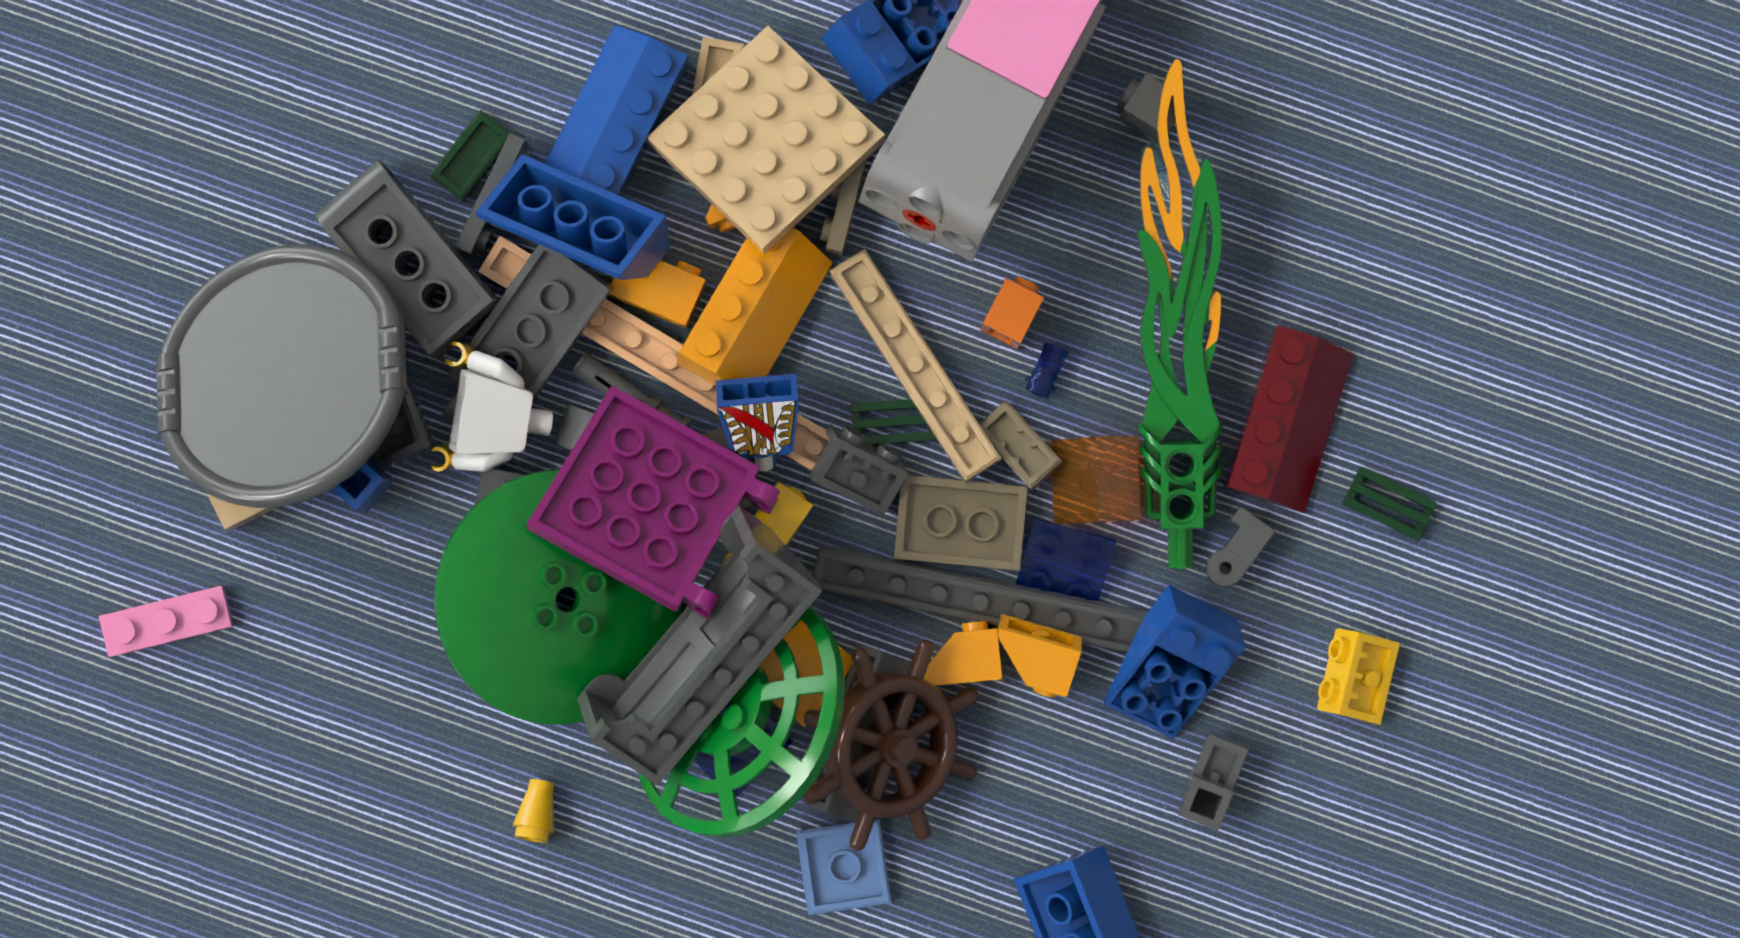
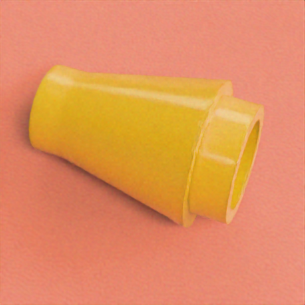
[512,779,555,843]

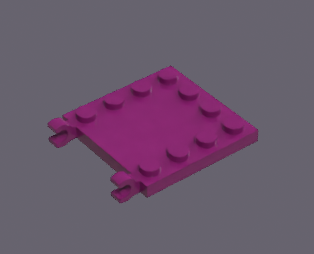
[526,385,780,619]

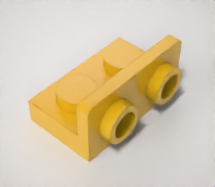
[1317,628,1400,725]

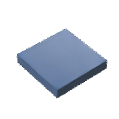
[796,819,892,915]

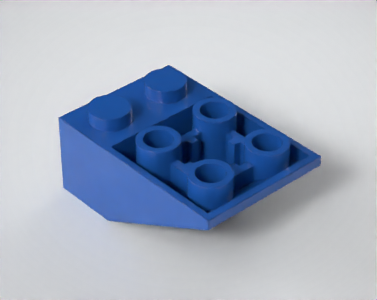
[821,0,960,106]
[1104,585,1246,739]

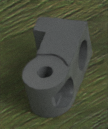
[1205,506,1275,586]

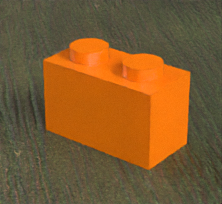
[980,276,1044,350]

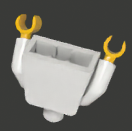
[431,341,553,472]

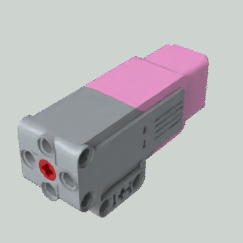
[859,0,1106,262]

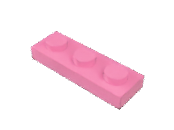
[99,586,234,657]

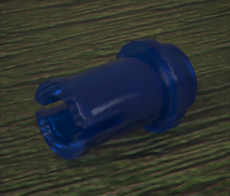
[1025,343,1069,399]

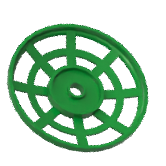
[638,605,845,838]

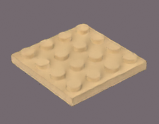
[647,26,886,254]

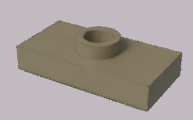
[979,400,1063,491]

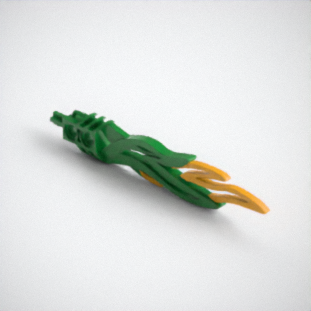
[1137,59,1222,569]

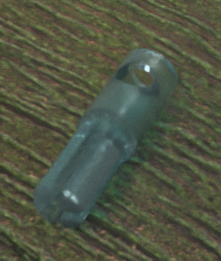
[1139,142,1169,200]

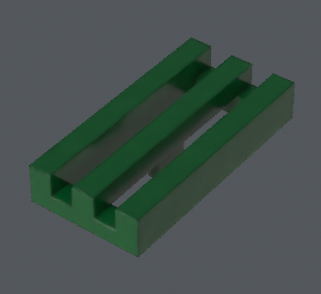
[851,399,937,445]
[1341,466,1437,541]

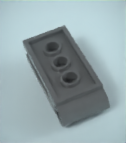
[315,159,499,358]

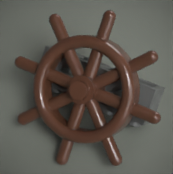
[803,640,979,851]

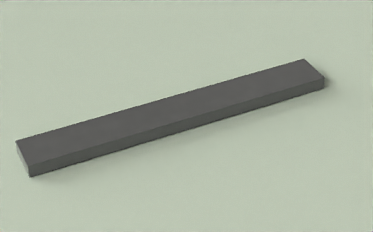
[813,544,1148,652]

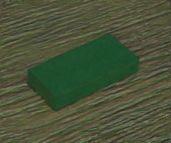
[429,110,510,202]

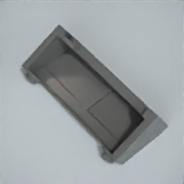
[577,505,823,786]

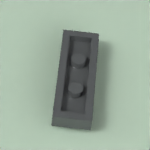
[455,133,531,258]

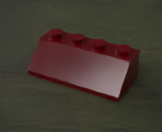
[1224,325,1354,514]

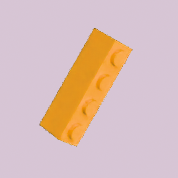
[677,228,833,386]

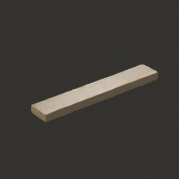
[829,249,1001,483]

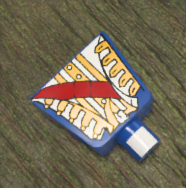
[716,374,799,471]

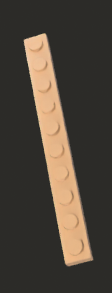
[478,236,830,471]

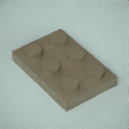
[894,475,1028,571]

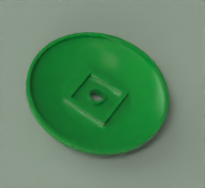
[434,470,682,725]

